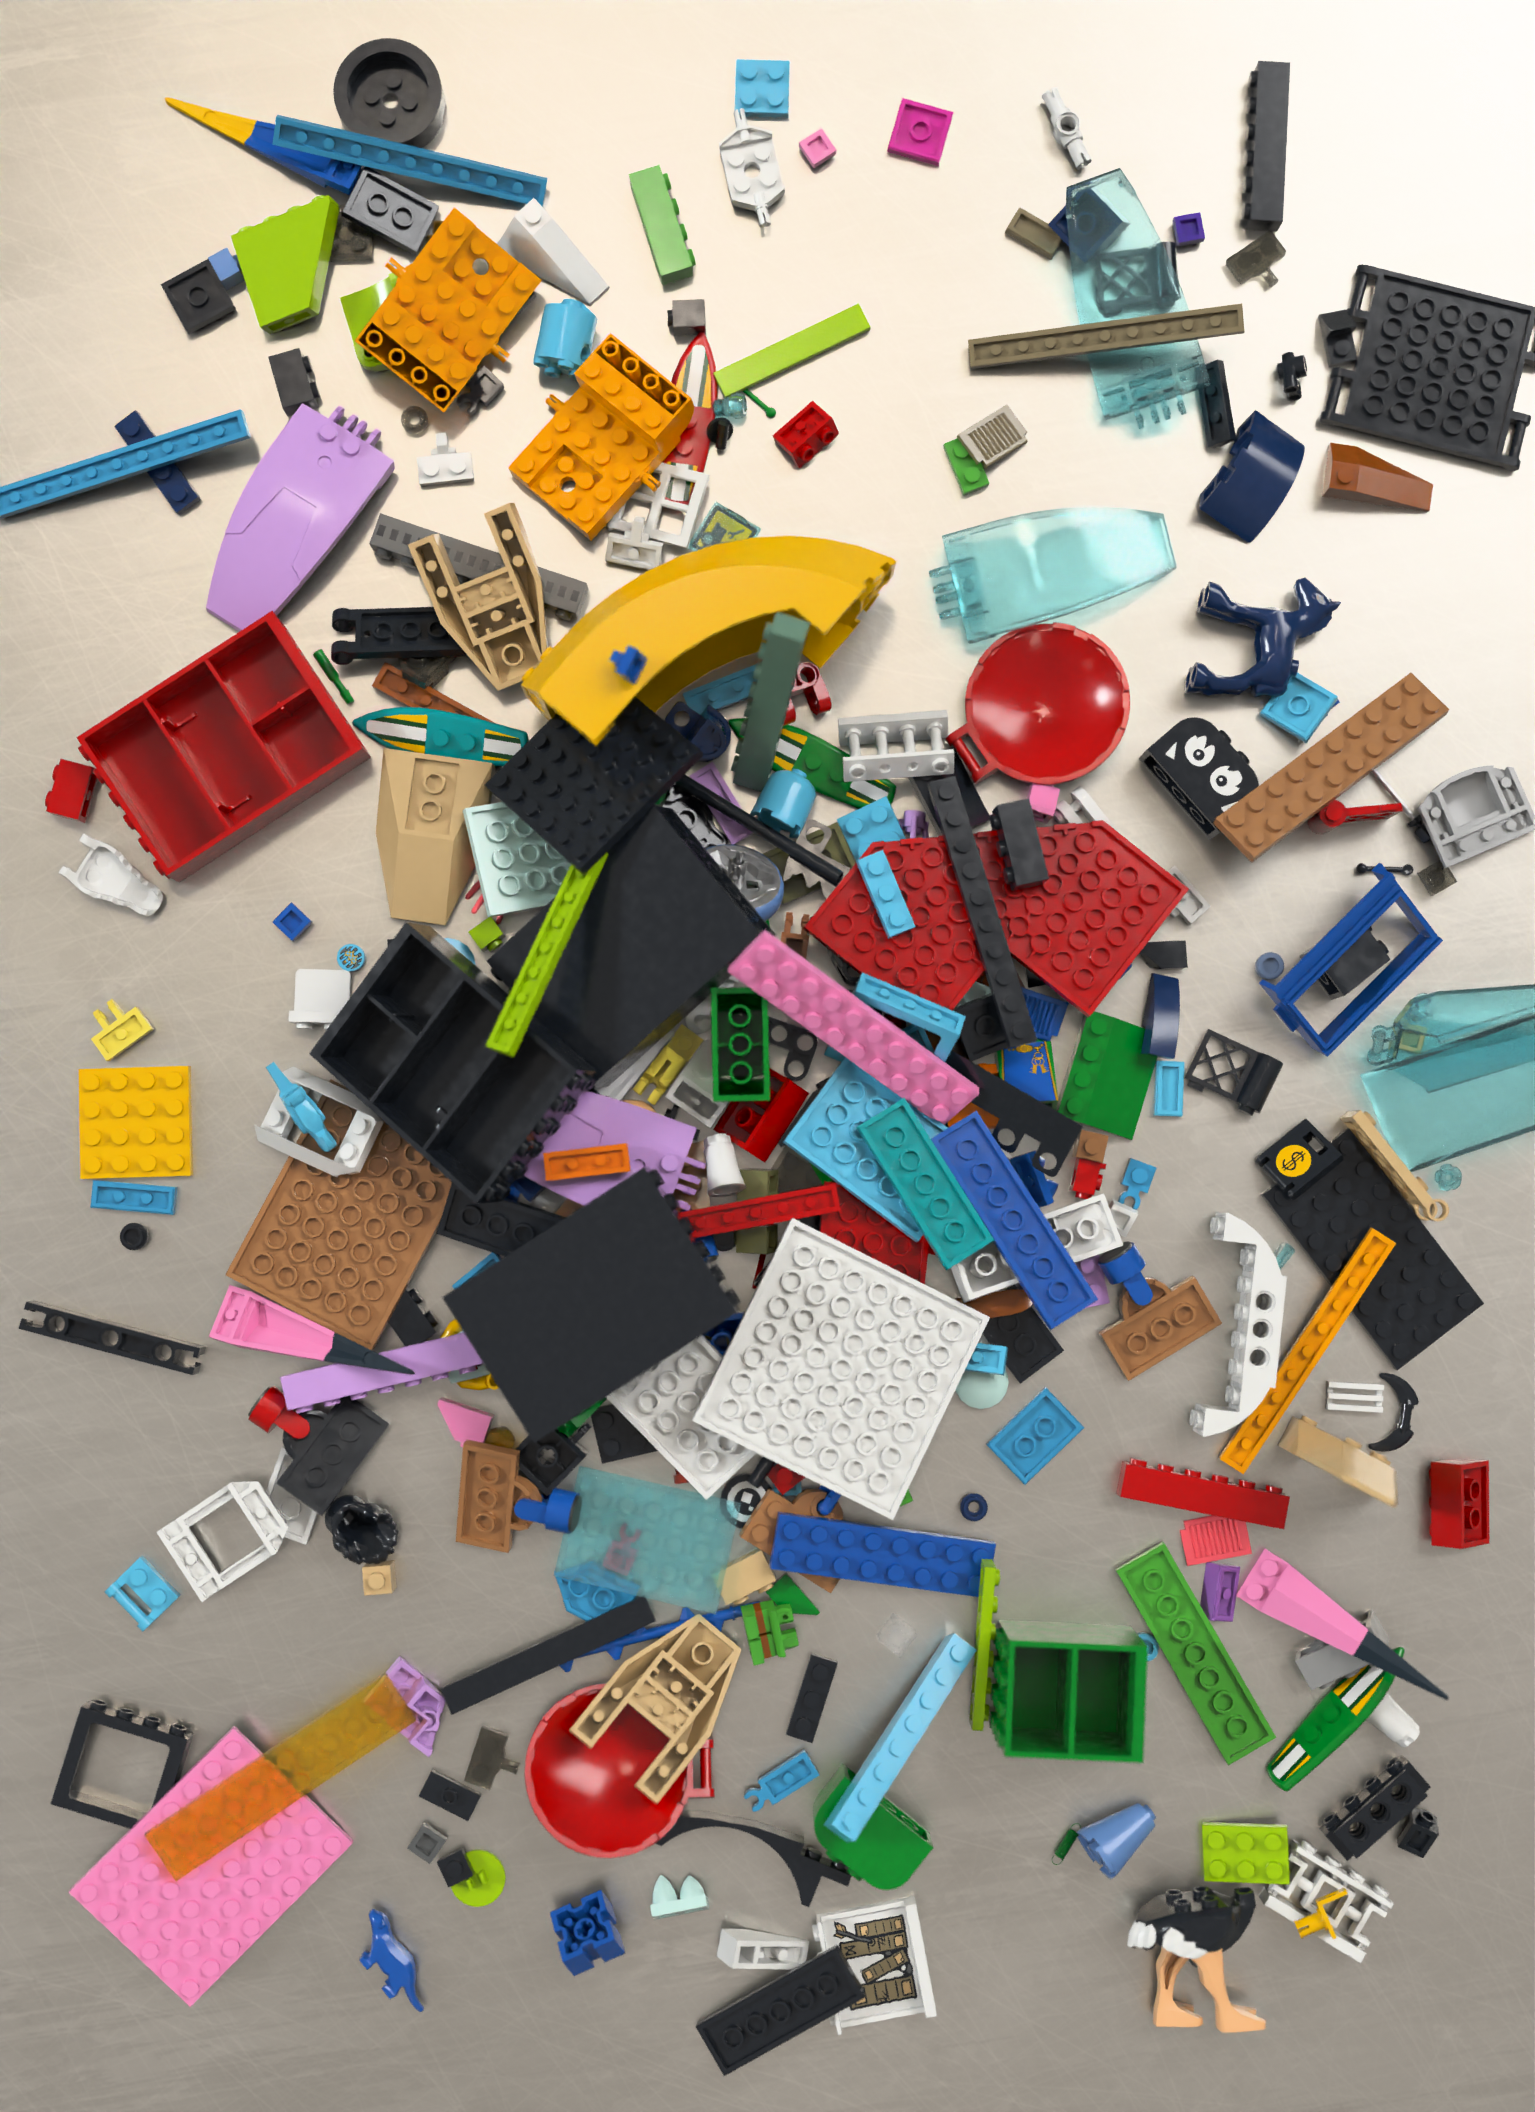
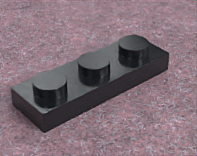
[1195,360,1236,449]
[786,1653,838,1743]

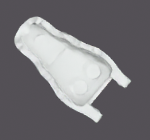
[59,833,163,916]

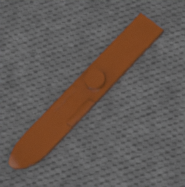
[955,1289,1033,1318]

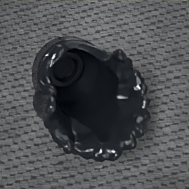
[325,1495,398,1565]

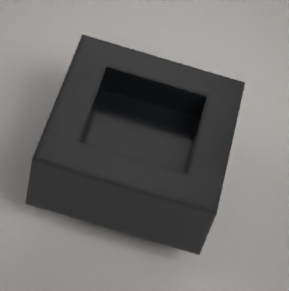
[437,1848,475,1888]

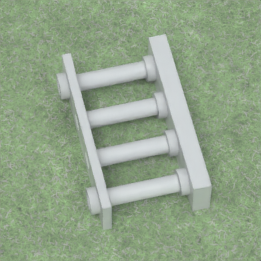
[838,710,954,782]

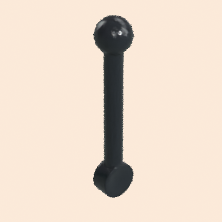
[1356,863,1413,876]

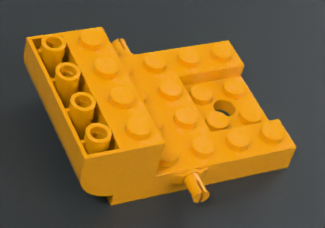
[355,207,542,413]
[508,333,694,541]

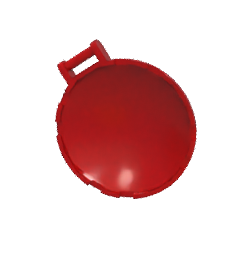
[945,622,1130,785]
[524,1683,715,1858]

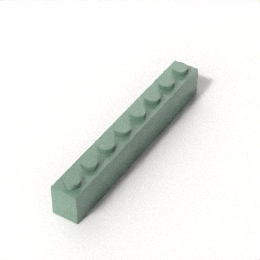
[731,612,810,792]

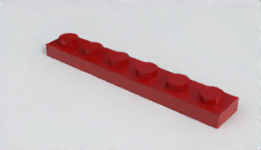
[679,1183,841,1238]

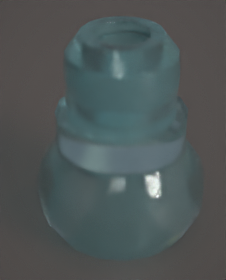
[712,392,747,419]

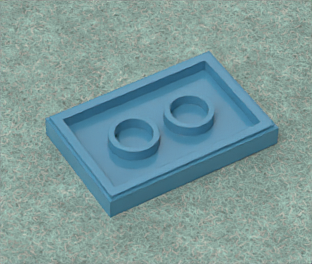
[986,1387,1084,1485]

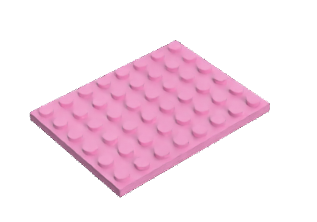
[69,1726,353,2007]

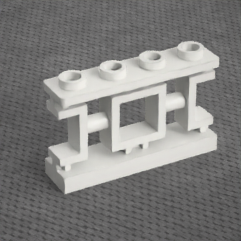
[1259,1840,1394,1963]

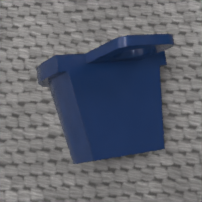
[665,701,731,762]

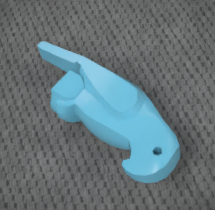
[266,1062,337,1152]

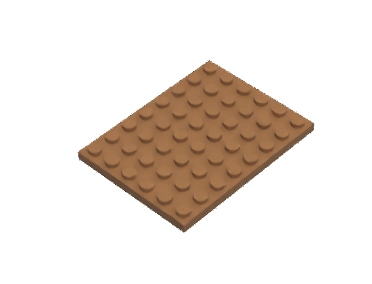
[225,1079,452,1351]

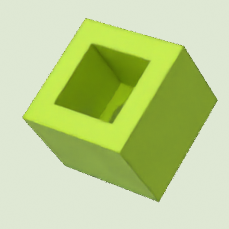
[468,917,506,952]

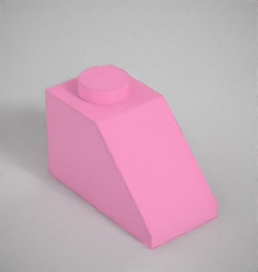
[1026,783,1060,824]
[437,1397,495,1448]

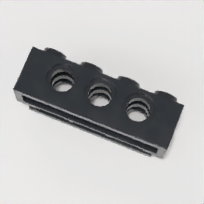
[1319,1755,1431,1861]

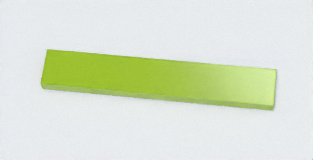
[713,303,871,399]

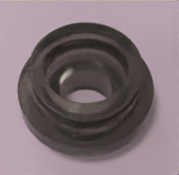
[401,406,428,434]

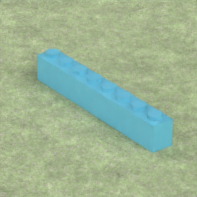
[824,1633,977,1842]

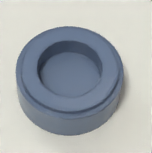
[1255,952,1284,980]

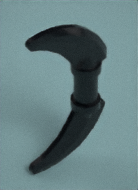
[1368,1373,1419,1452]

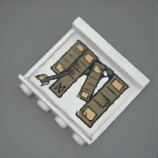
[812,1896,937,2035]

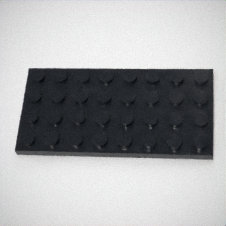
[1261,1128,1484,1370]

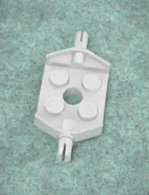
[719,109,785,227]

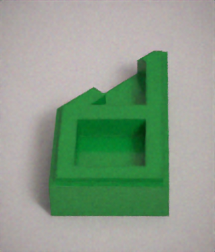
[766,1572,820,1615]

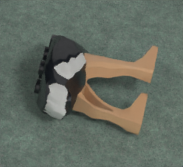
[1127,1886,1266,2032]

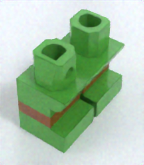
[740,1600,799,1666]

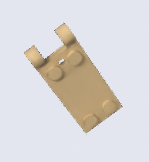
[1340,1110,1449,1221]

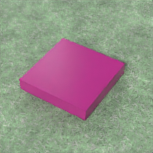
[887,98,954,166]

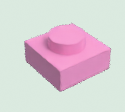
[799,128,836,169]

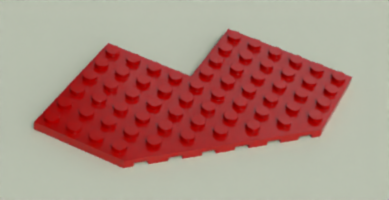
[803,820,1189,1017]

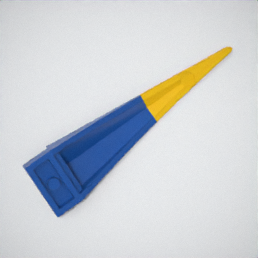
[165,97,365,195]

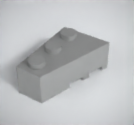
[1295,1609,1389,1690]

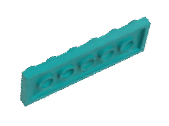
[857,1098,994,1270]

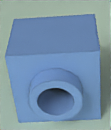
[208,248,245,291]

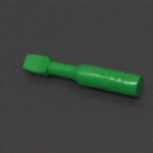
[313,649,354,704]

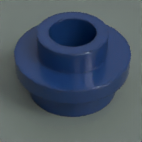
[960,1493,988,1521]

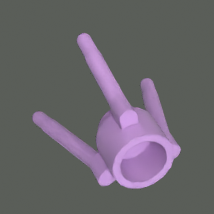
[899,810,929,838]

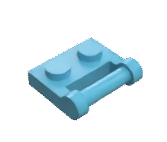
[104,1556,180,1632]

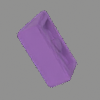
[1200,1562,1240,1622]

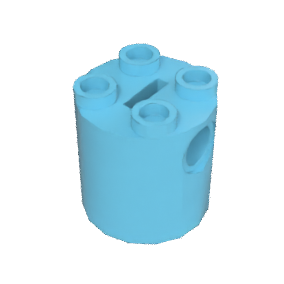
[533,299,598,380]

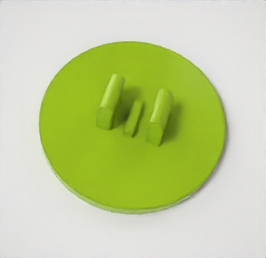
[451,1849,506,1907]

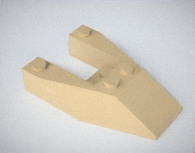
[408,502,547,691]
[1278,1415,1398,1508]
[569,1613,742,1804]

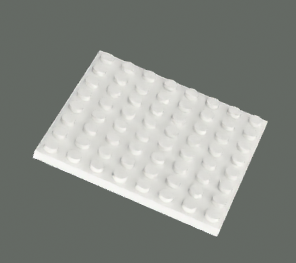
[692,1218,990,1520]

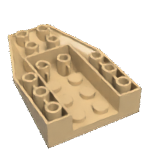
[376,748,496,926]

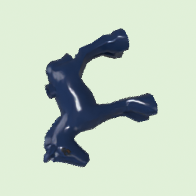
[1184,577,1341,697]

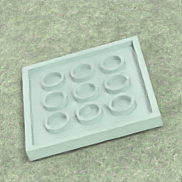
[463,802,571,918]

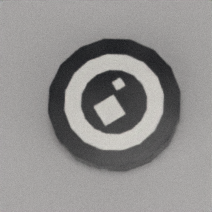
[720,1473,773,1528]

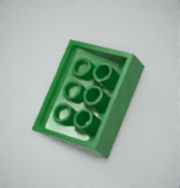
[1056,1011,1157,1140]

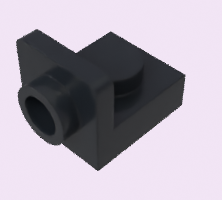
[1397,1807,1439,1858]

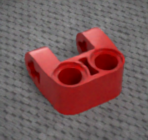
[783,662,832,726]

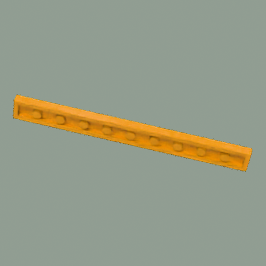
[1219,1228,1396,1474]

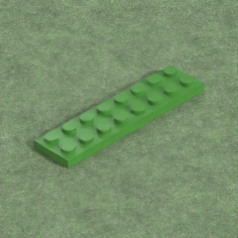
[1115,1541,1276,1766]

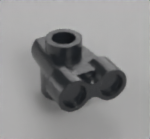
[1277,352,1308,401]

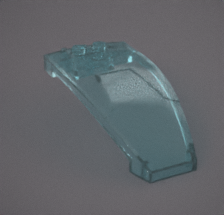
[1066,168,1211,429]
[929,507,1177,644]

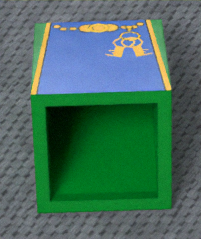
[995,1039,1058,1110]

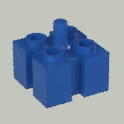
[550,1890,625,1976]

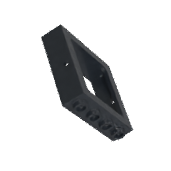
[51,1699,194,1829]

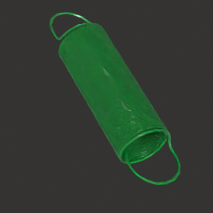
[1052,1823,1081,1865]

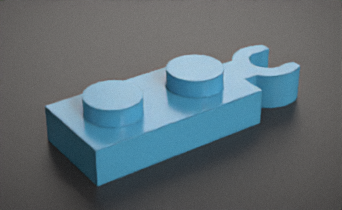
[744,1749,820,1812]

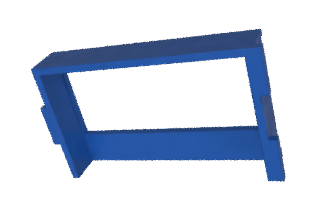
[1259,863,1443,1057]

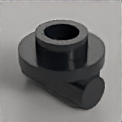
[706,417,733,450]

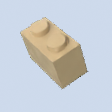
[712,1548,776,1606]

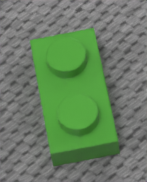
[943,438,989,496]

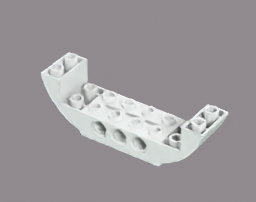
[1190,1212,1287,1437]

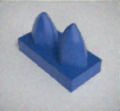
[1009,1150,1058,1208]

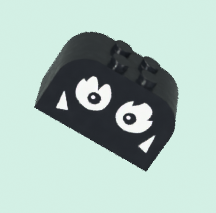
[1139,717,1259,840]

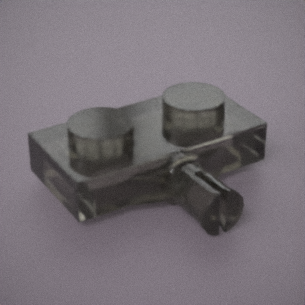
[1225,230,1287,287]
[464,1726,520,1790]

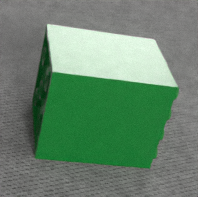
[989,1620,1148,1763]

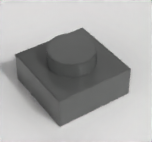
[407,1822,447,1864]

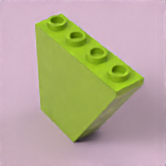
[231,195,340,334]

